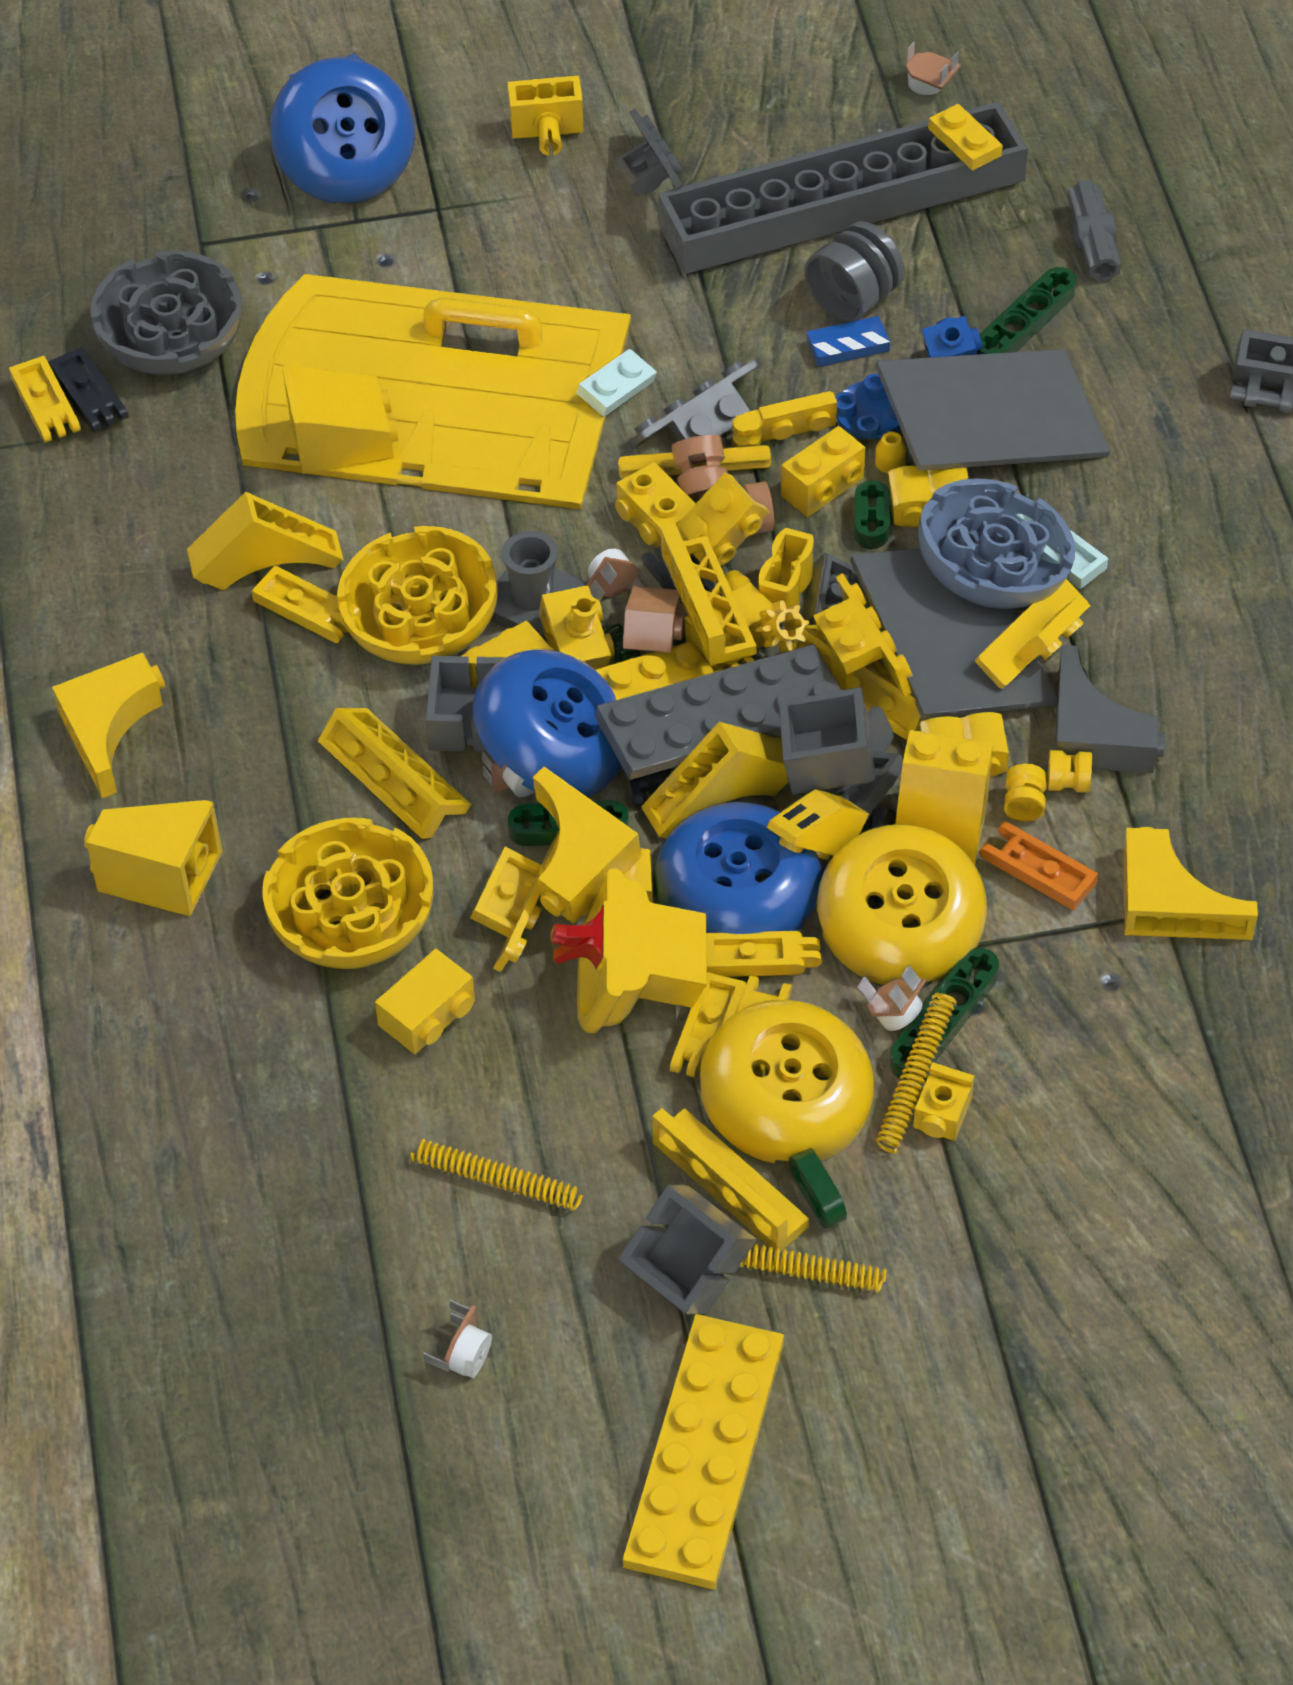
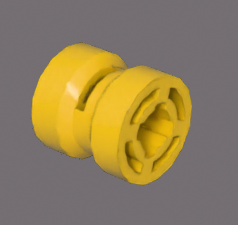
[1047,750,1092,793]
[1004,764,1047,822]

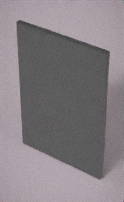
[875,349,1110,471]
[850,549,1058,719]

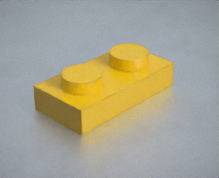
[928,104,1003,171]

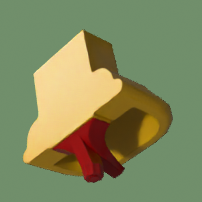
[550,868,707,1033]

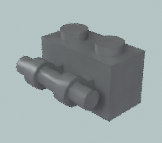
[1229,329,1293,414]

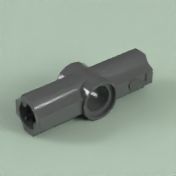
[1067,180,1121,283]

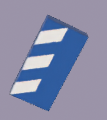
[807,316,890,367]

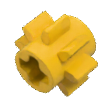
[755,600,809,652]

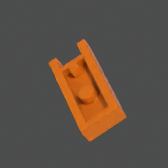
[979,822,1099,911]

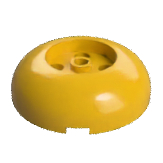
[337,526,498,665]
[263,818,434,969]
[816,824,987,985]
[700,1000,874,1163]

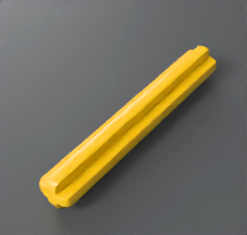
[618,445,771,479]

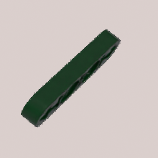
[977,267,1077,355]
[890,948,999,1080]

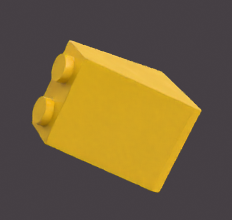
[282,365,398,474]
[895,730,993,865]
[84,800,223,917]

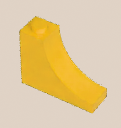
[187,492,344,591]
[52,652,165,799]
[641,721,789,839]
[533,767,641,924]
[1123,827,1258,940]

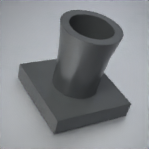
[490,531,587,644]

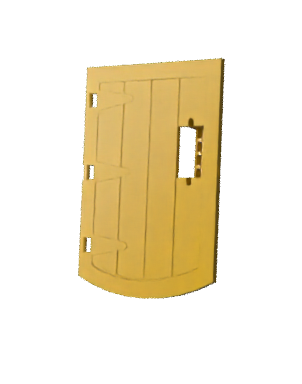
[235,274,631,510]

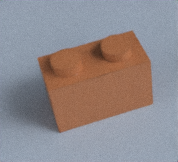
[623,586,687,653]

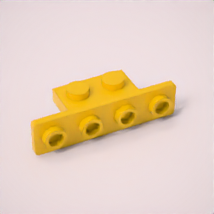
[813,573,913,697]
[975,579,1091,689]
[470,830,560,972]

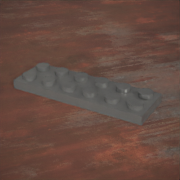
[594,644,841,780]

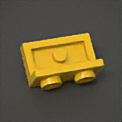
[676,472,770,566]

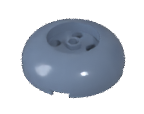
[918,479,1076,609]

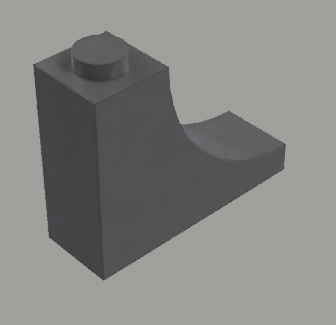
[1055,645,1165,773]

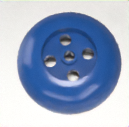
[270,57,415,203]
[473,649,622,797]
[654,802,822,934]

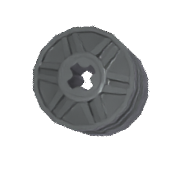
[804,221,905,322]

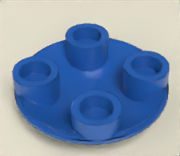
[835,373,901,439]

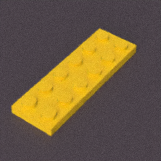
[623,1314,785,1590]

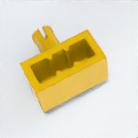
[507,75,584,156]
[538,585,615,670]

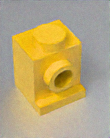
[913,1062,974,1141]

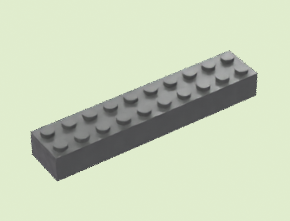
[658,101,1028,274]

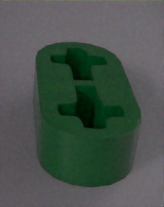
[854,480,890,549]
[788,1148,847,1228]

